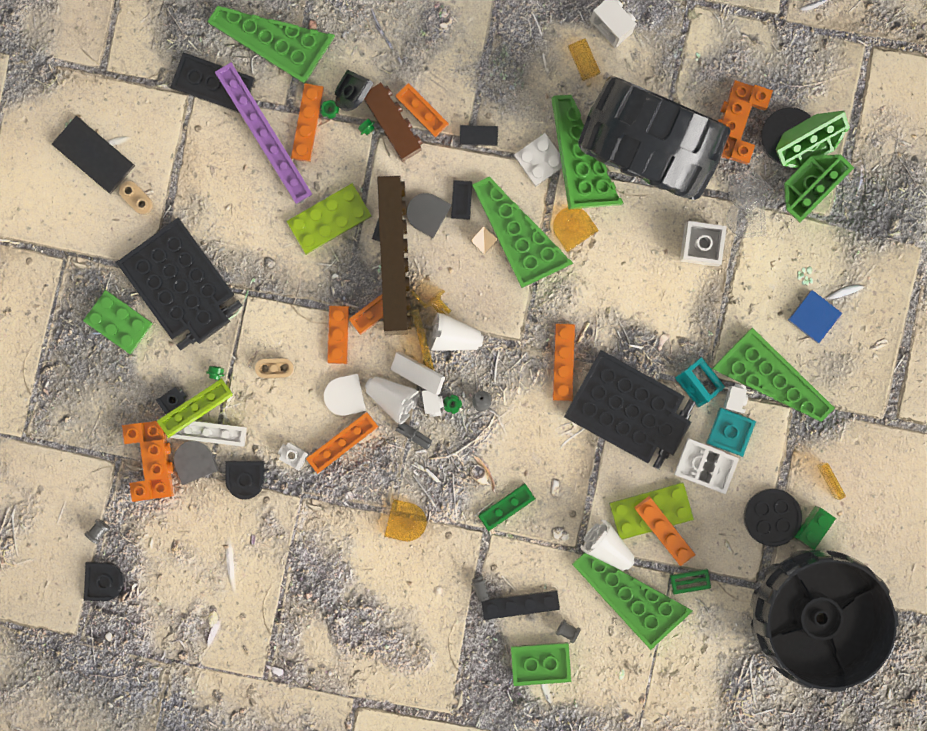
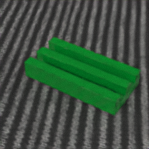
[670,569,711,595]

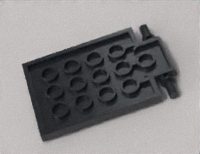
[116,218,243,351]
[564,350,696,470]

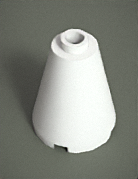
[429,313,484,351]
[365,376,420,424]
[581,520,634,571]

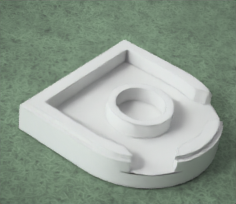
[324,374,366,415]

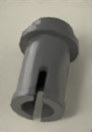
[471,576,490,602]

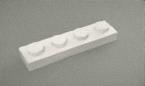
[169,421,247,447]

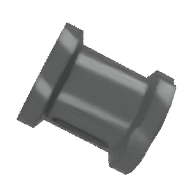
[84,519,110,544]
[556,619,581,644]

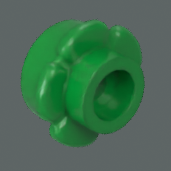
[321,100,339,119]
[358,118,375,136]
[206,366,225,380]
[443,395,462,414]

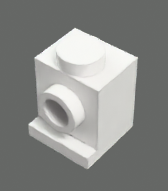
[723,384,748,414]
[422,390,444,417]
[278,442,309,471]

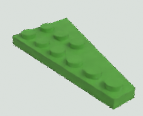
[207,6,335,84]
[551,95,624,209]
[472,176,573,288]
[711,328,835,422]
[572,552,693,650]

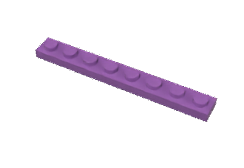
[215,62,312,204]

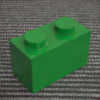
[794,506,837,550]

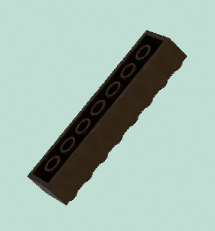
[377,175,412,336]

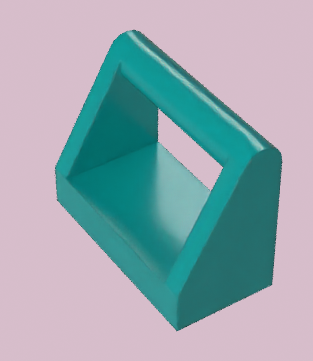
[675,357,725,408]

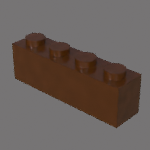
[364,82,423,162]

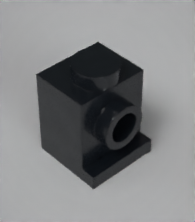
[156,387,188,414]

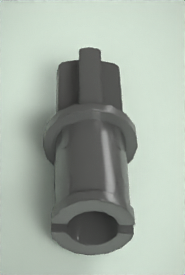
[395,423,432,449]

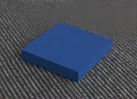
[788,290,842,344]

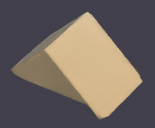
[470,226,498,255]

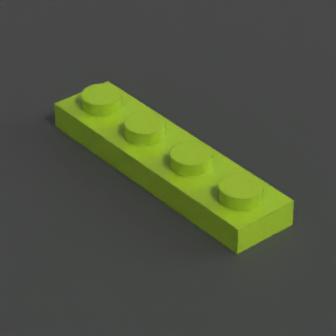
[157,378,233,438]

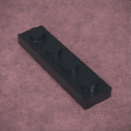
[481,590,560,620]

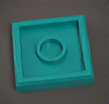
[706,408,756,457]

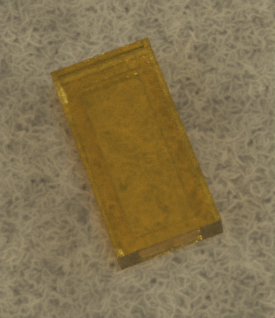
[568,38,601,81]
[817,462,846,500]

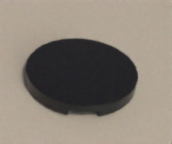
[761,107,811,164]
[744,489,802,547]

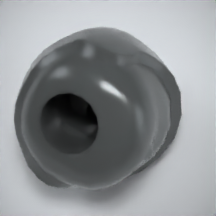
[472,390,492,412]

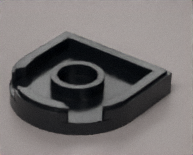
[334,69,373,111]
[225,461,265,500]
[84,561,124,602]

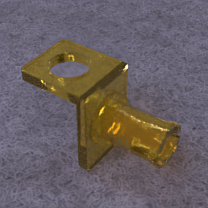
[410,289,452,315]

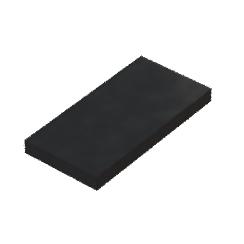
[170,52,255,113]
[52,116,135,194]

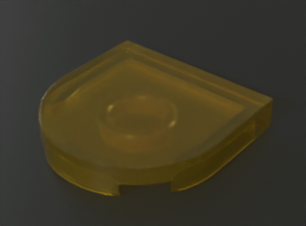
[553,207,599,252]
[384,499,427,542]

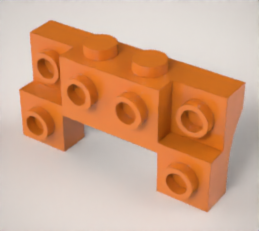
[717,80,773,165]
[122,421,174,502]

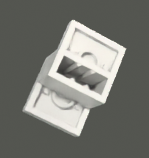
[674,438,739,494]

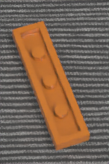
[291,83,324,162]
[553,324,575,401]
[306,412,379,474]
[634,496,696,566]

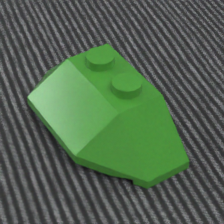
[776,111,850,169]
[784,154,854,223]

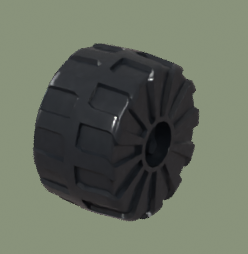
[578,76,731,200]
[750,550,899,692]

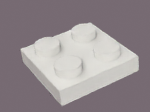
[514,133,562,187]

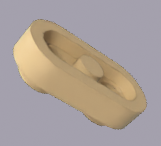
[119,181,153,215]
[255,358,294,378]

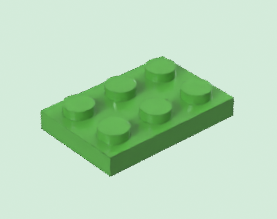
[83,290,153,354]
[511,642,571,686]

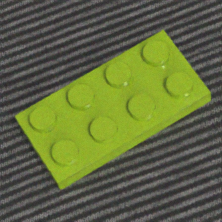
[286,183,372,255]
[609,482,694,540]

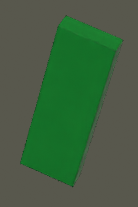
[478,483,536,532]

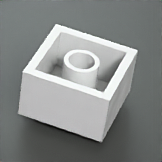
[590,0,637,48]
[680,221,727,267]

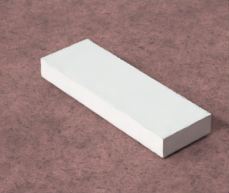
[390,352,445,395]

